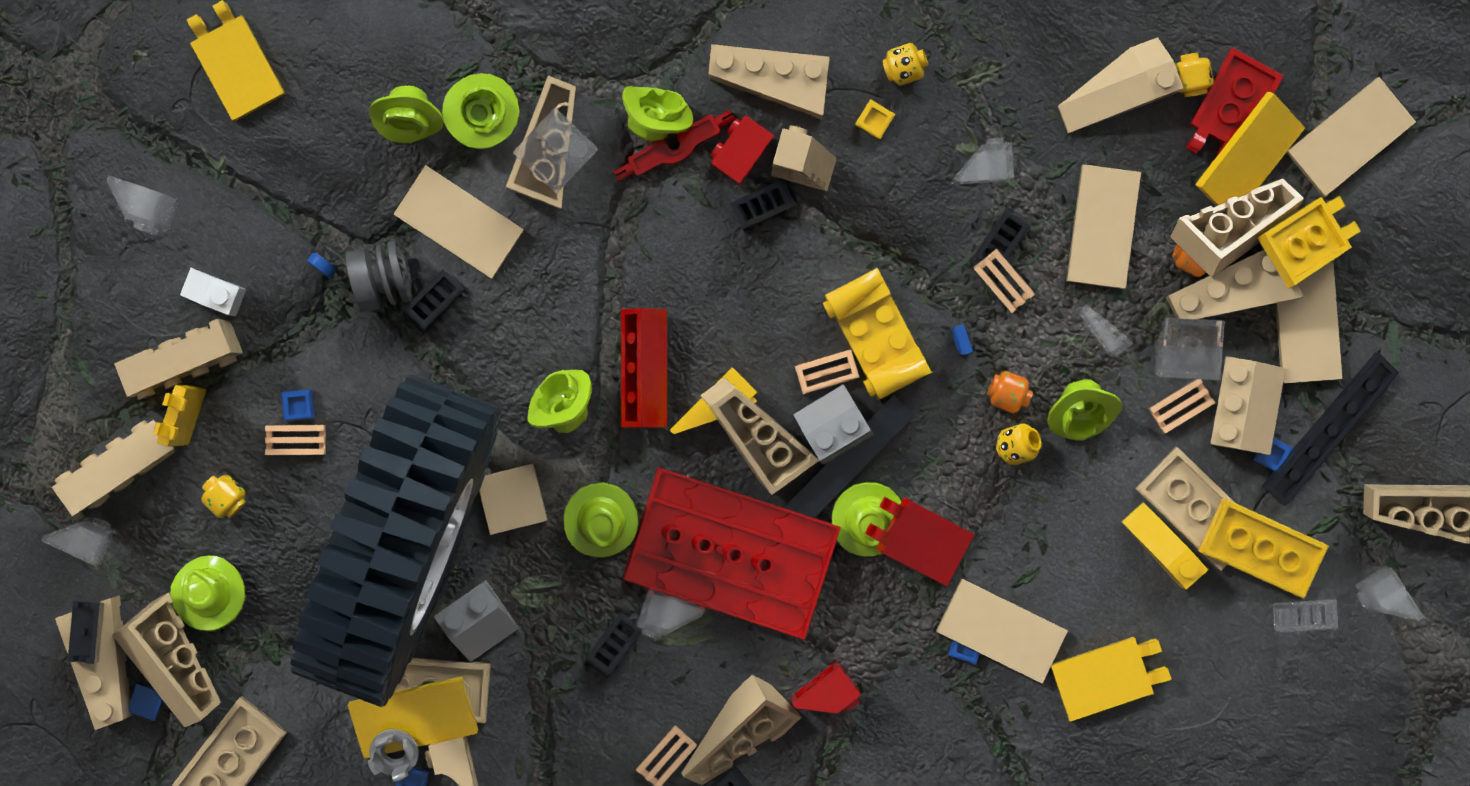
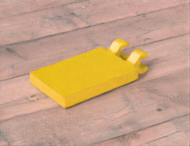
[187,0,286,122]
[1257,196,1361,288]
[153,385,207,446]
[1051,637,1171,722]

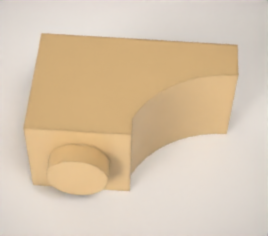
[425,736,478,786]

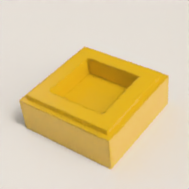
[855,99,895,140]

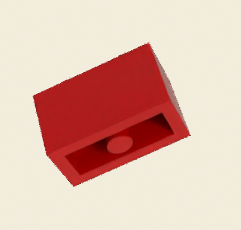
[710,115,774,186]

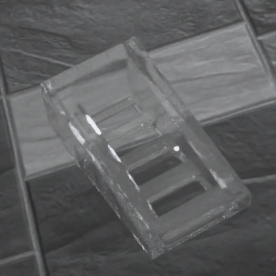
[1077,305,1134,357]
[1273,599,1338,632]

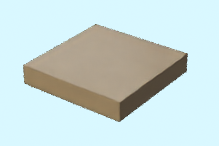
[479,463,548,535]

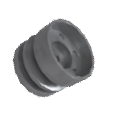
[345,240,412,313]

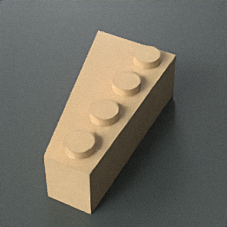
[1171,179,1304,277]
[114,319,243,400]
[1363,484,1470,544]
[112,593,221,727]

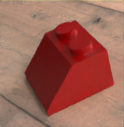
[790,660,861,713]

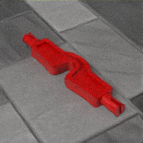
[613,109,735,182]

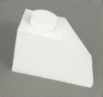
[180,268,246,316]

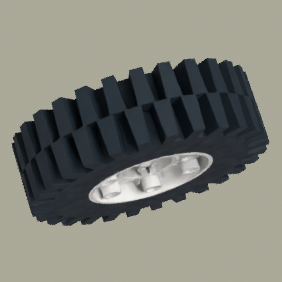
[290,374,501,707]

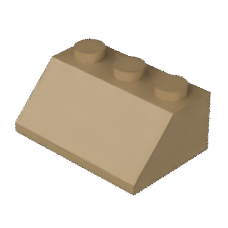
[1211,356,1286,455]

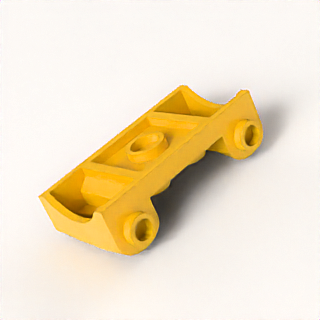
[823,268,932,400]

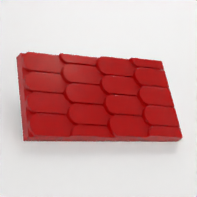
[622,467,841,640]

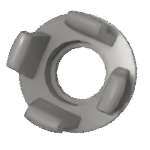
[368,729,419,782]

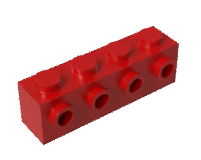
[621,308,667,427]

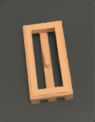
[974,249,1035,313]
[795,349,859,394]
[1148,378,1215,434]
[265,425,326,455]
[636,725,697,786]

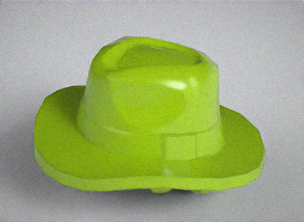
[442,73,520,149]
[369,85,444,143]
[622,86,693,141]
[528,370,592,433]
[1047,379,1123,441]
[564,483,638,557]
[832,483,901,556]
[170,555,246,631]

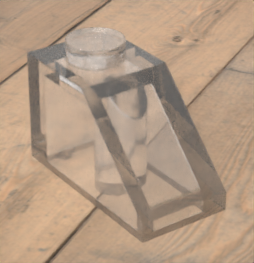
[952,138,1014,185]
[41,518,117,566]
[1355,566,1424,621]

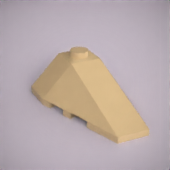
[1058,37,1184,133]
[682,675,801,785]

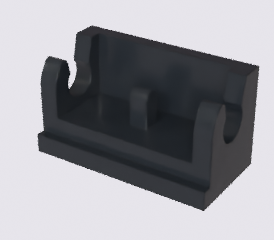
[68,600,104,664]

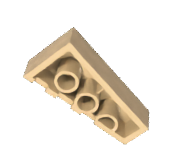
[708,44,829,120]
[505,76,576,209]
[771,126,836,191]
[1166,250,1304,323]
[701,378,819,495]
[52,420,175,522]
[55,595,132,730]

